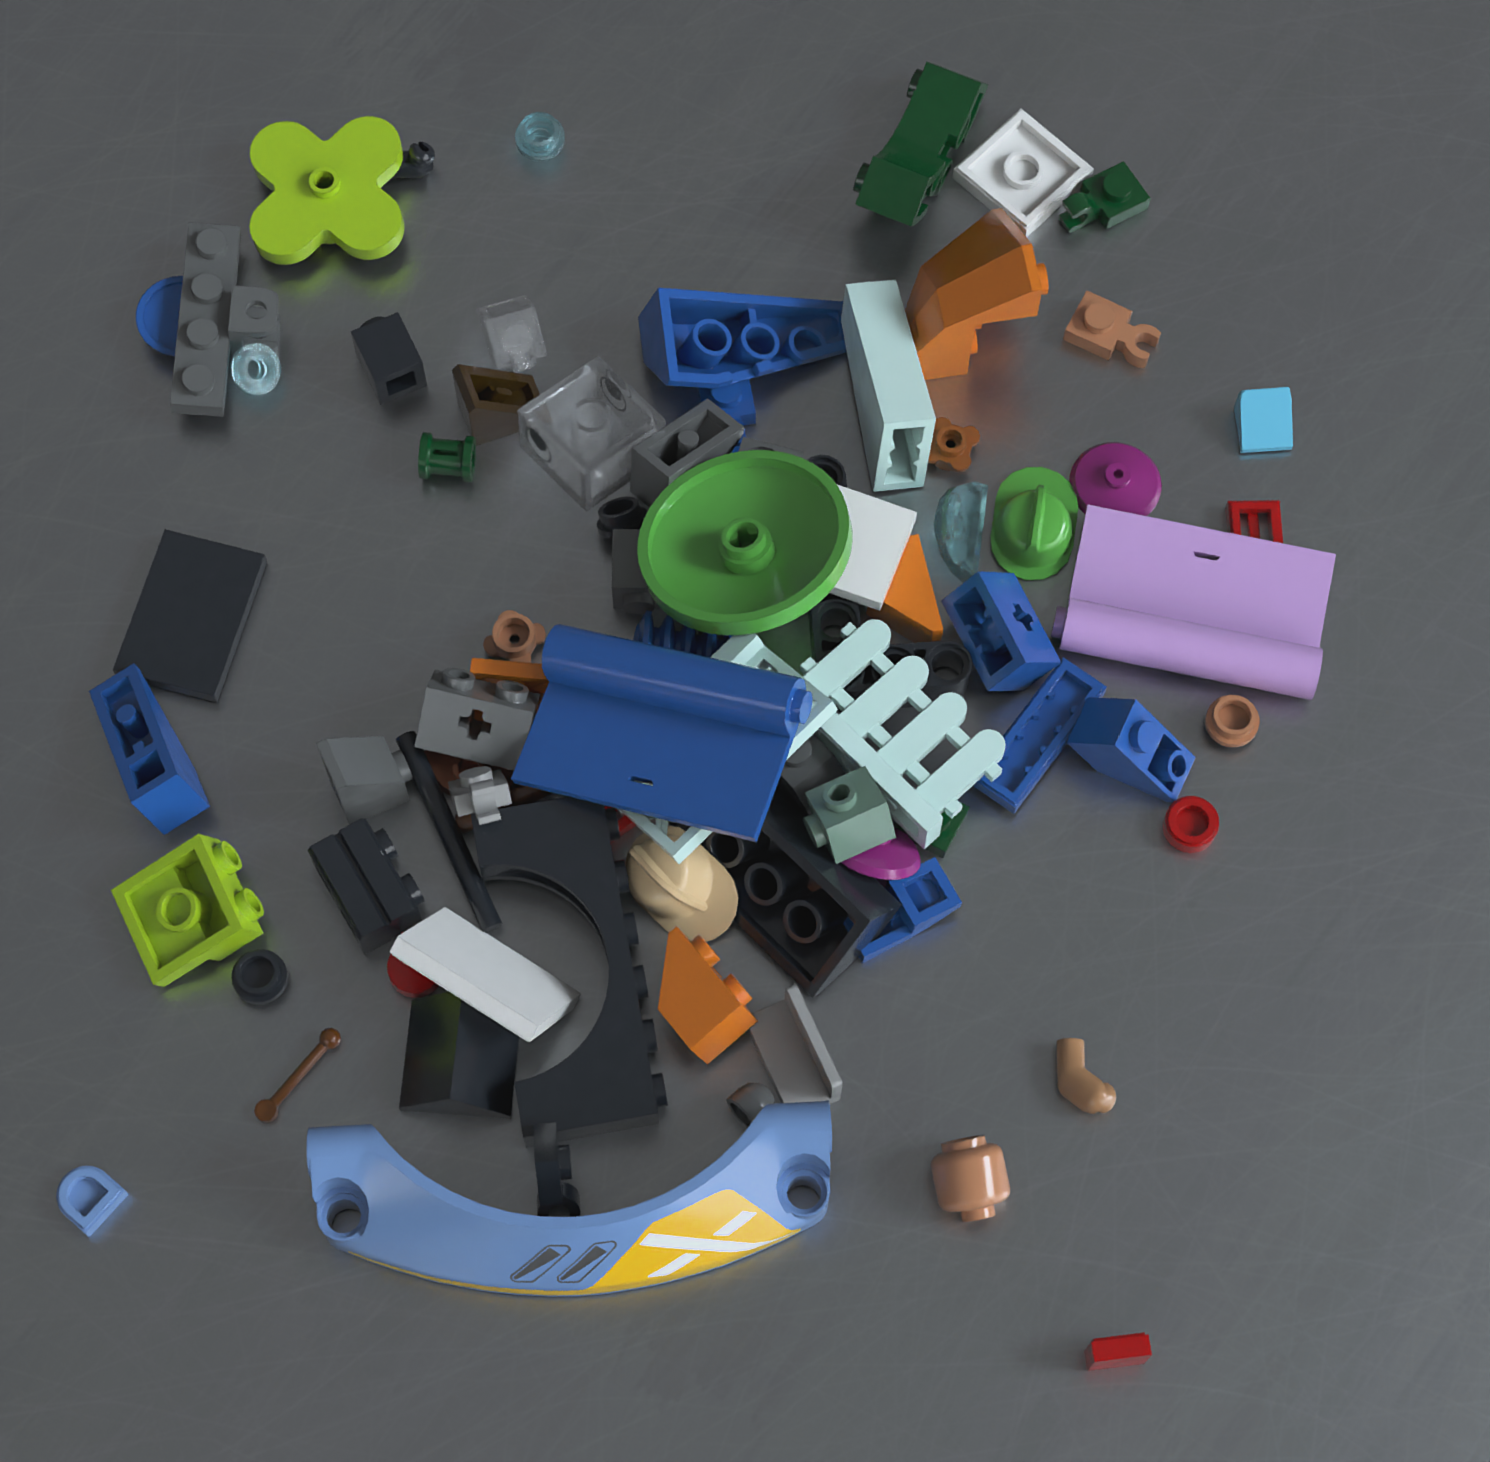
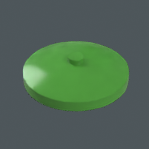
[637,450,853,635]

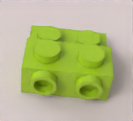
[111,833,264,987]

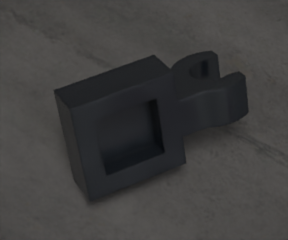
[533,1122,581,1217]

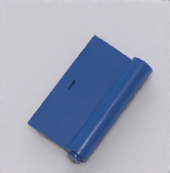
[511,624,813,842]

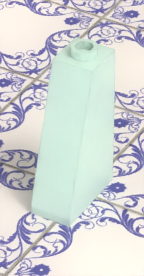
[841,280,936,492]

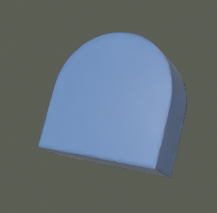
[56,1166,129,1237]

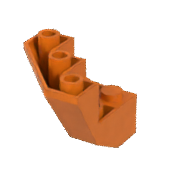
[905,208,1049,380]

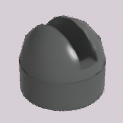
[726,1083,775,1128]

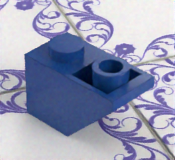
[1067,697,1196,803]

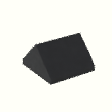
[399,992,520,1119]

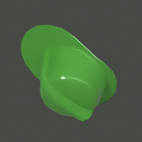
[991,467,1078,581]

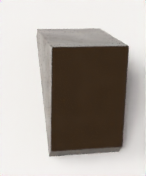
[452,364,549,446]

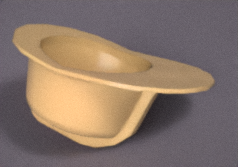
[625,826,739,941]

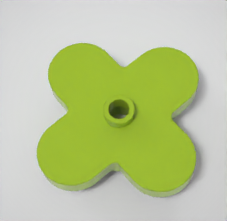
[249,116,404,265]

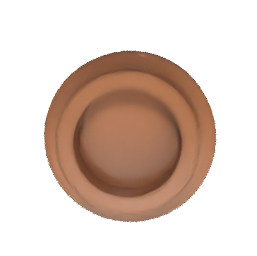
[1205,695,1260,747]

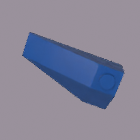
[638,288,847,388]

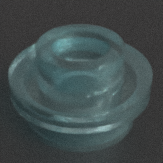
[515,112,565,161]
[230,343,281,395]

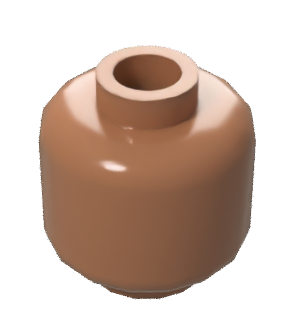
[931,1135,1010,1222]

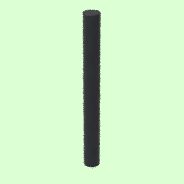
[395,731,503,933]

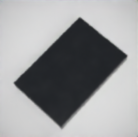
[113,529,267,703]

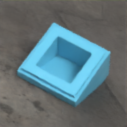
[1234,387,1293,453]

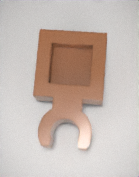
[1063,291,1161,368]

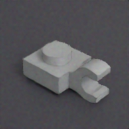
[448,766,512,825]

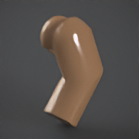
[1056,1038,1116,1114]

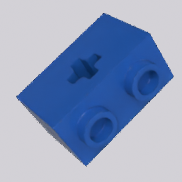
[941,571,1062,691]

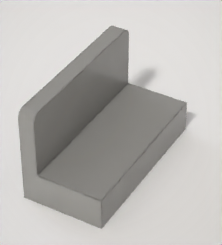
[747,984,843,1104]

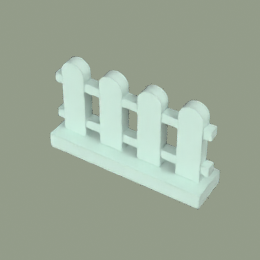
[800,619,1005,849]

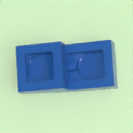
[844,857,962,963]

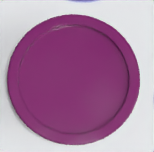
[1069,442,1162,516]
[841,827,921,880]

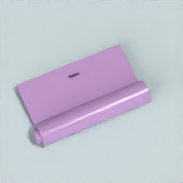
[1051,505,1336,700]

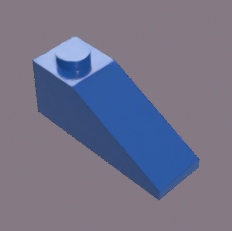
[89,663,210,835]

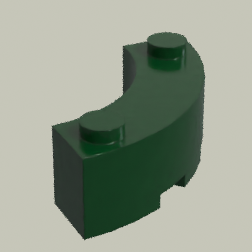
[853,62,989,226]

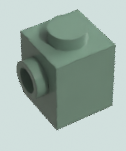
[803,766,896,864]

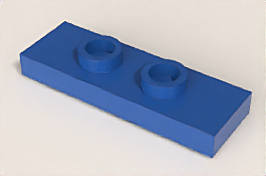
[973,657,1107,814]

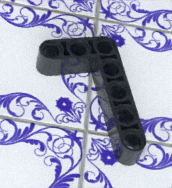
[807,454,972,712]

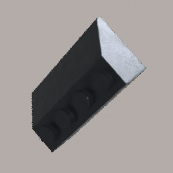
[675,786,902,998]

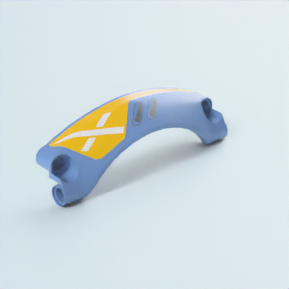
[307,1101,832,1297]

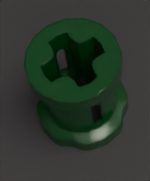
[418,432,476,482]

